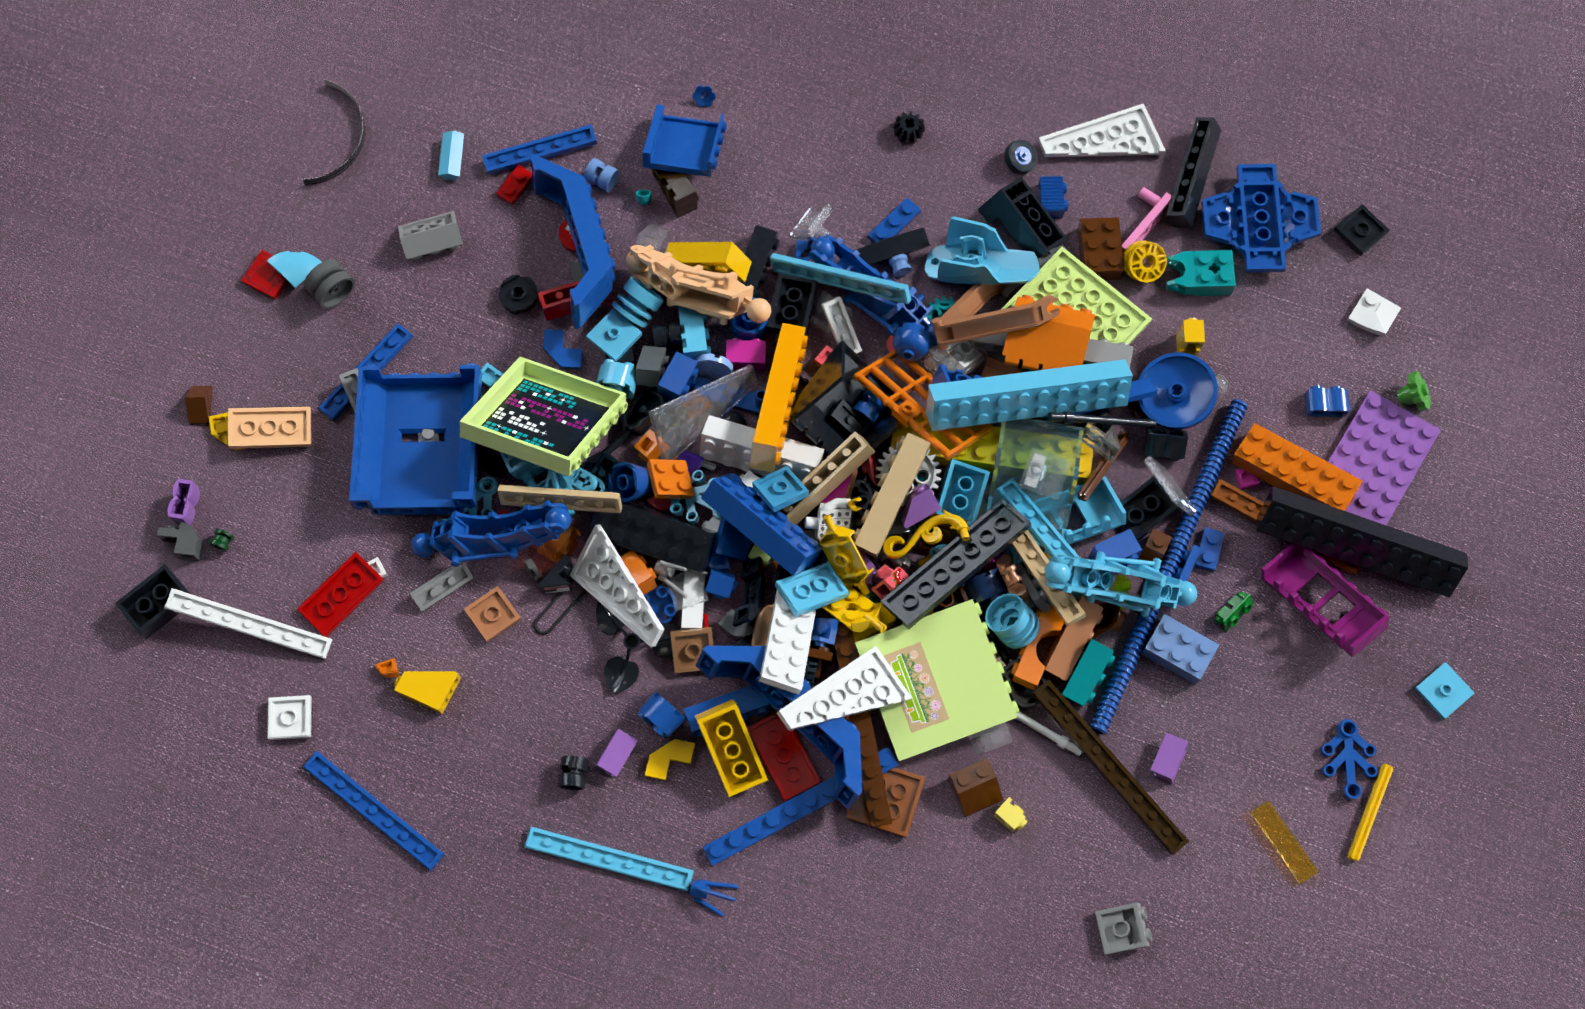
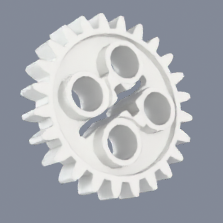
[876,443,941,507]

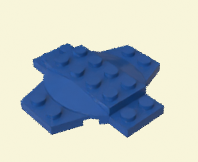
[1201,164,1321,272]

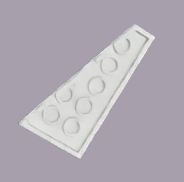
[1038,103,1166,157]
[570,525,664,647]
[777,646,912,730]

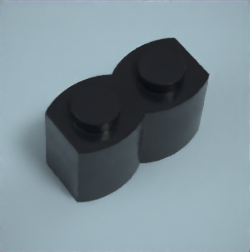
[1144,427,1188,461]

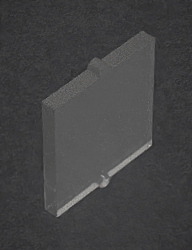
[667,572,708,611]

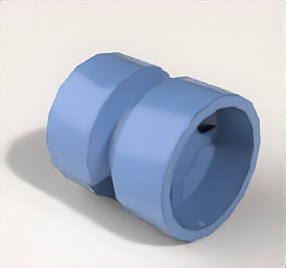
[584,158,619,192]

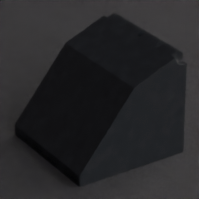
[790,340,898,456]

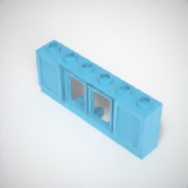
[1005,476,1126,565]

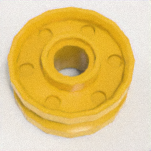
[1123,240,1167,283]

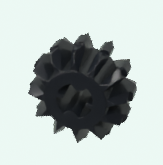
[893,111,925,144]

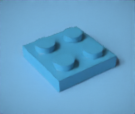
[752,466,809,512]

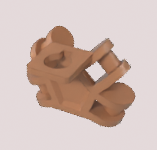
[996,554,1029,602]

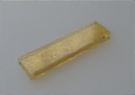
[1250,800,1319,884]

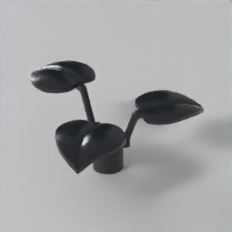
[596,601,682,693]

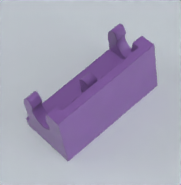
[595,729,638,777]
[1150,733,1188,784]

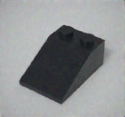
[1119,475,1185,541]

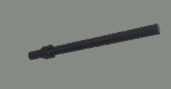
[1048,411,1156,428]

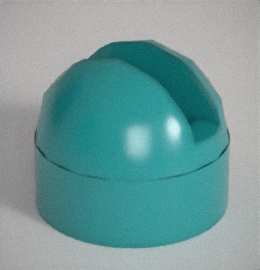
[636,189,651,206]

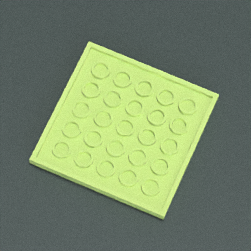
[1001,247,1152,370]

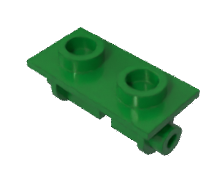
[1214,591,1253,632]

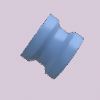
[889,254,912,277]

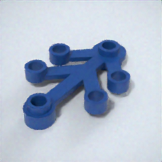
[1320,719,1378,800]

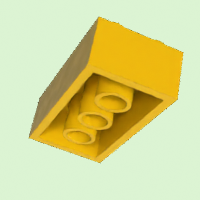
[695,699,768,797]

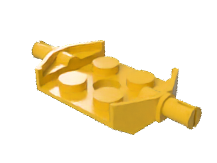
[819,514,874,596]
[822,584,887,633]

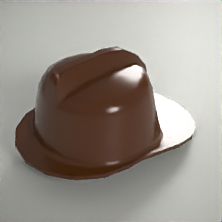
[1092,600,1126,638]

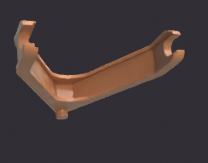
[932,284,1060,350]

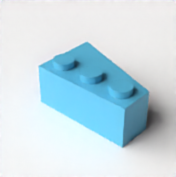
[678,306,711,360]

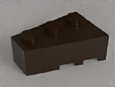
[651,169,699,218]

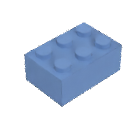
[1141,614,1219,685]

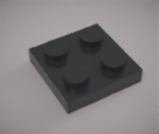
[1334,204,1390,256]

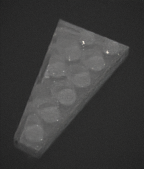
[648,365,758,460]

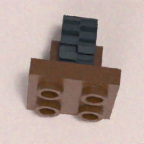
[804,646,833,688]

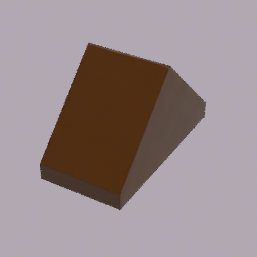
[185,386,213,424]

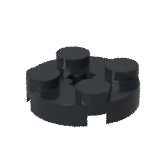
[499,275,538,314]

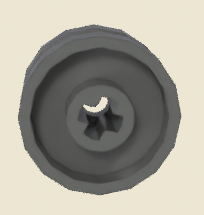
[304,259,355,309]

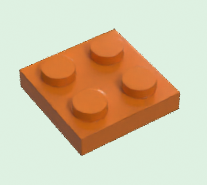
[646,459,694,499]

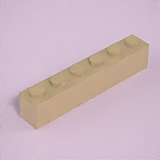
[778,432,875,525]

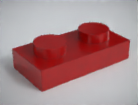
[496,165,532,206]

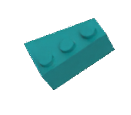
[1062,639,1115,706]

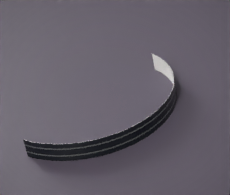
[302,79,365,185]

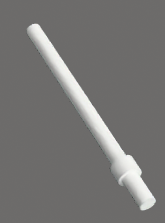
[1015,711,1082,756]

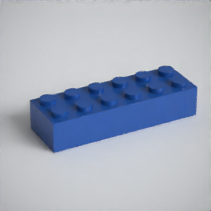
[701,473,823,576]

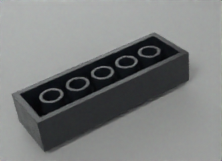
[587,503,717,573]

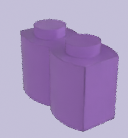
[168,479,200,525]

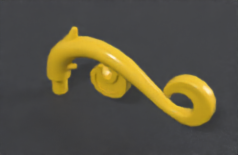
[883,510,970,559]

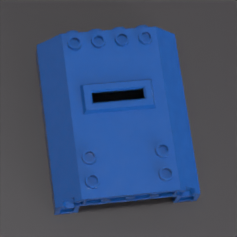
[349,363,482,515]

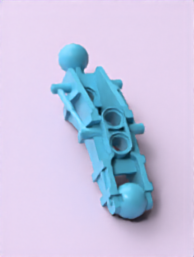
[1044,551,1197,617]

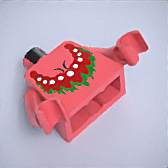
[871,564,912,600]

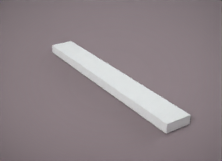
[164,588,332,660]

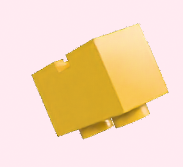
[1176,318,1205,356]

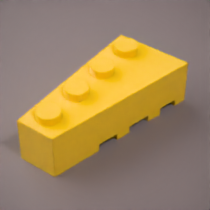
[665,242,752,282]

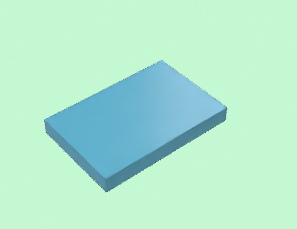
[775,562,849,617]

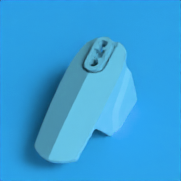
[924,217,1040,284]

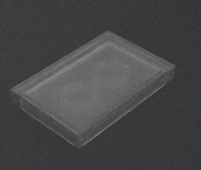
[1144,456,1197,515]

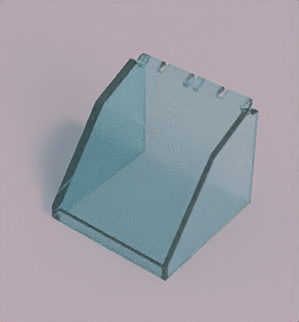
[986,418,1084,532]

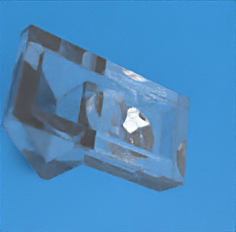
[1078,423,1121,462]

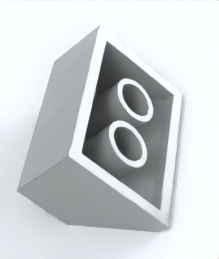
[398,211,463,260]

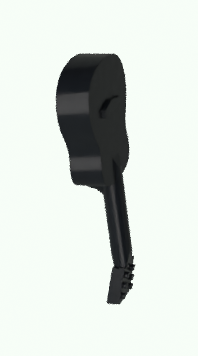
[587,390,669,467]
[981,618,1046,710]

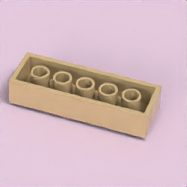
[852,432,930,558]

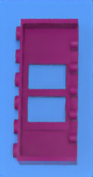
[1261,543,1389,657]

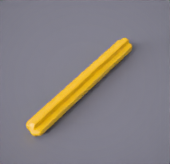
[1347,764,1393,862]

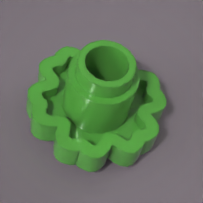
[1397,371,1431,412]

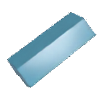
[438,131,464,181]

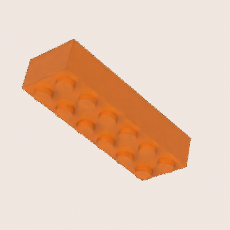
[1232,423,1363,511]

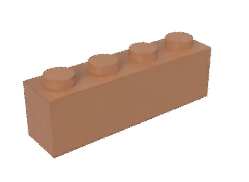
[1043,596,1104,681]

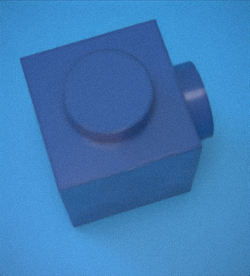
[705,568,737,599]

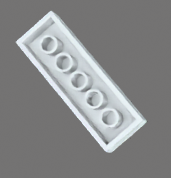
[700,415,824,481]

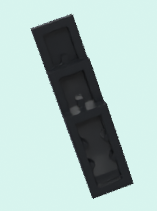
[853,227,931,266]

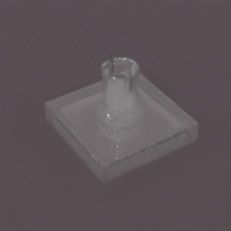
[789,204,834,241]

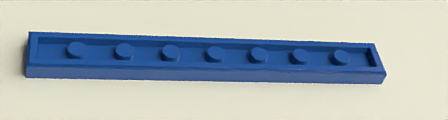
[303,751,445,871]

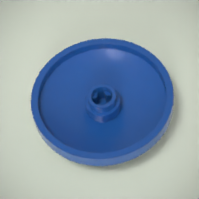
[1138,352,1218,430]

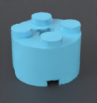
[596,359,636,400]

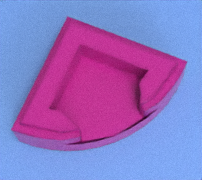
[1234,469,1260,490]

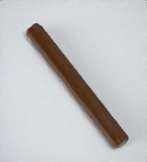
[1077,431,1129,502]

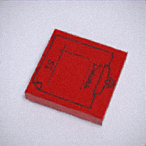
[241,250,288,300]

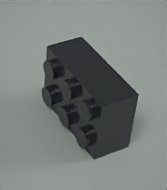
[115,564,191,639]

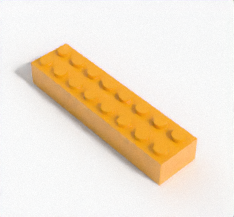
[750,323,808,473]

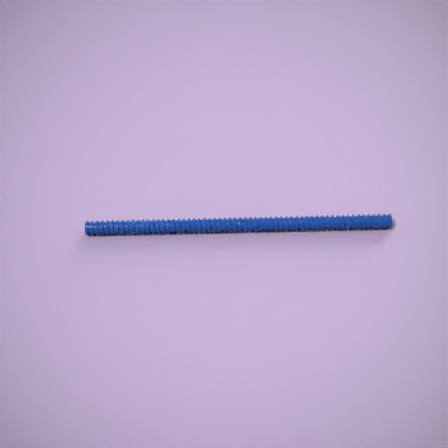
[1090,399,1248,735]

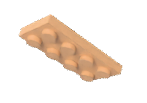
[228,407,311,449]

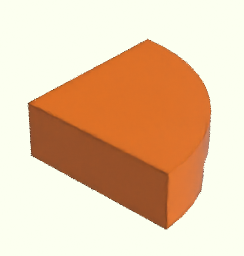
[375,658,400,678]

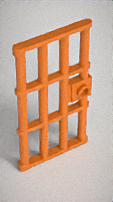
[853,350,994,461]

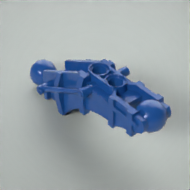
[808,234,938,346]
[411,500,571,567]

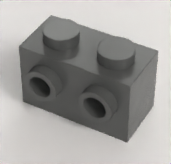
[636,346,670,387]

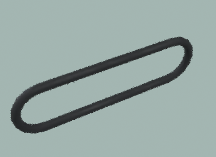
[534,579,587,635]

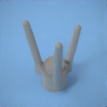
[654,559,708,599]

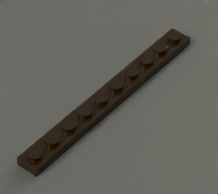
[1032,679,1189,855]

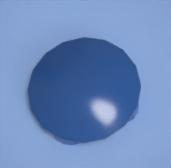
[644,586,678,623]

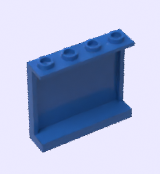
[643,104,727,177]

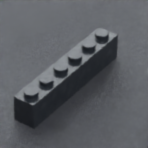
[1167,117,1221,228]

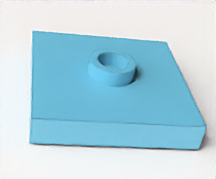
[586,309,642,362]
[1414,662,1474,720]

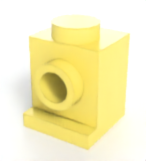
[993,797,1028,833]

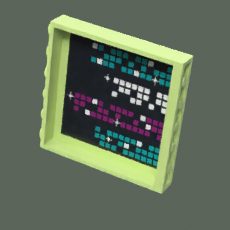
[460,357,628,477]

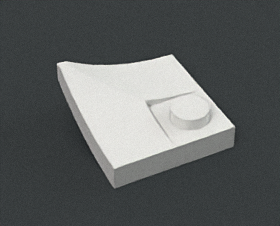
[1347,289,1401,336]

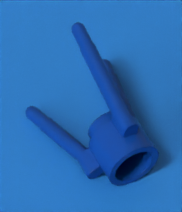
[689,879,739,917]

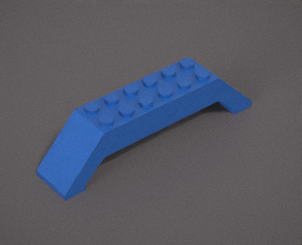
[530,155,615,329]
[695,646,862,810]

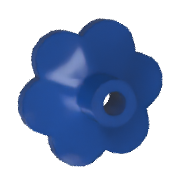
[692,85,716,107]

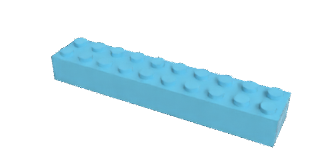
[926,359,1133,431]

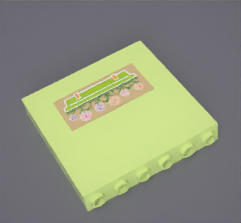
[855,599,1019,761]

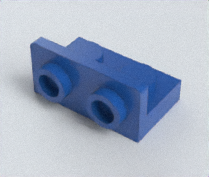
[809,618,839,647]

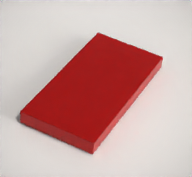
[296,552,385,637]
[747,712,822,802]

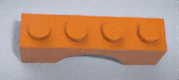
[1011,604,1064,691]

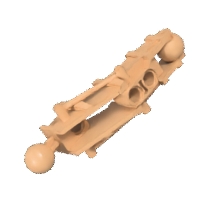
[625,245,772,325]

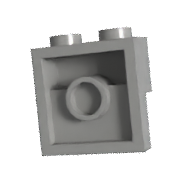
[1095,903,1152,955]

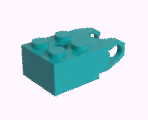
[1165,250,1236,296]

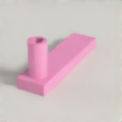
[1122,187,1172,255]

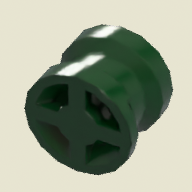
[208,528,234,552]

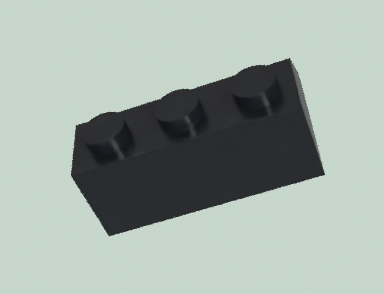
[767,273,818,336]

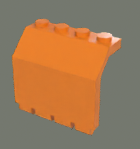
[1002,295,1095,371]

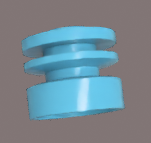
[612,277,664,328]
[985,593,1040,649]

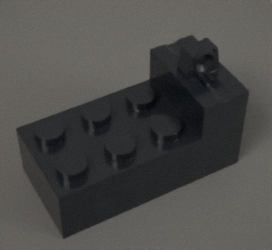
[977,177,1067,259]

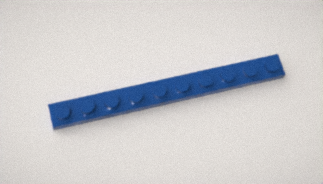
[703,747,898,866]

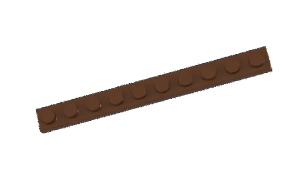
[834,621,892,828]

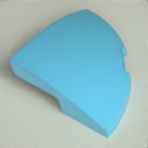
[267,251,322,288]

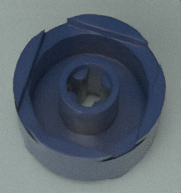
[962,568,1008,607]

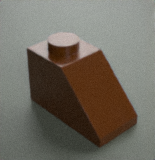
[1138,529,1172,567]

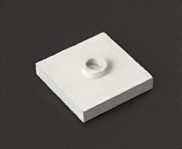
[267,695,312,740]

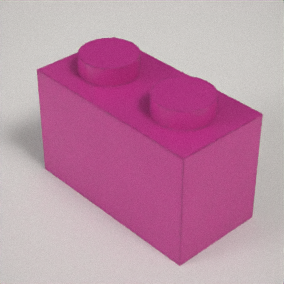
[726,338,766,370]

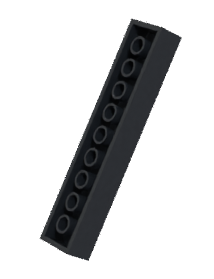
[1256,486,1469,598]

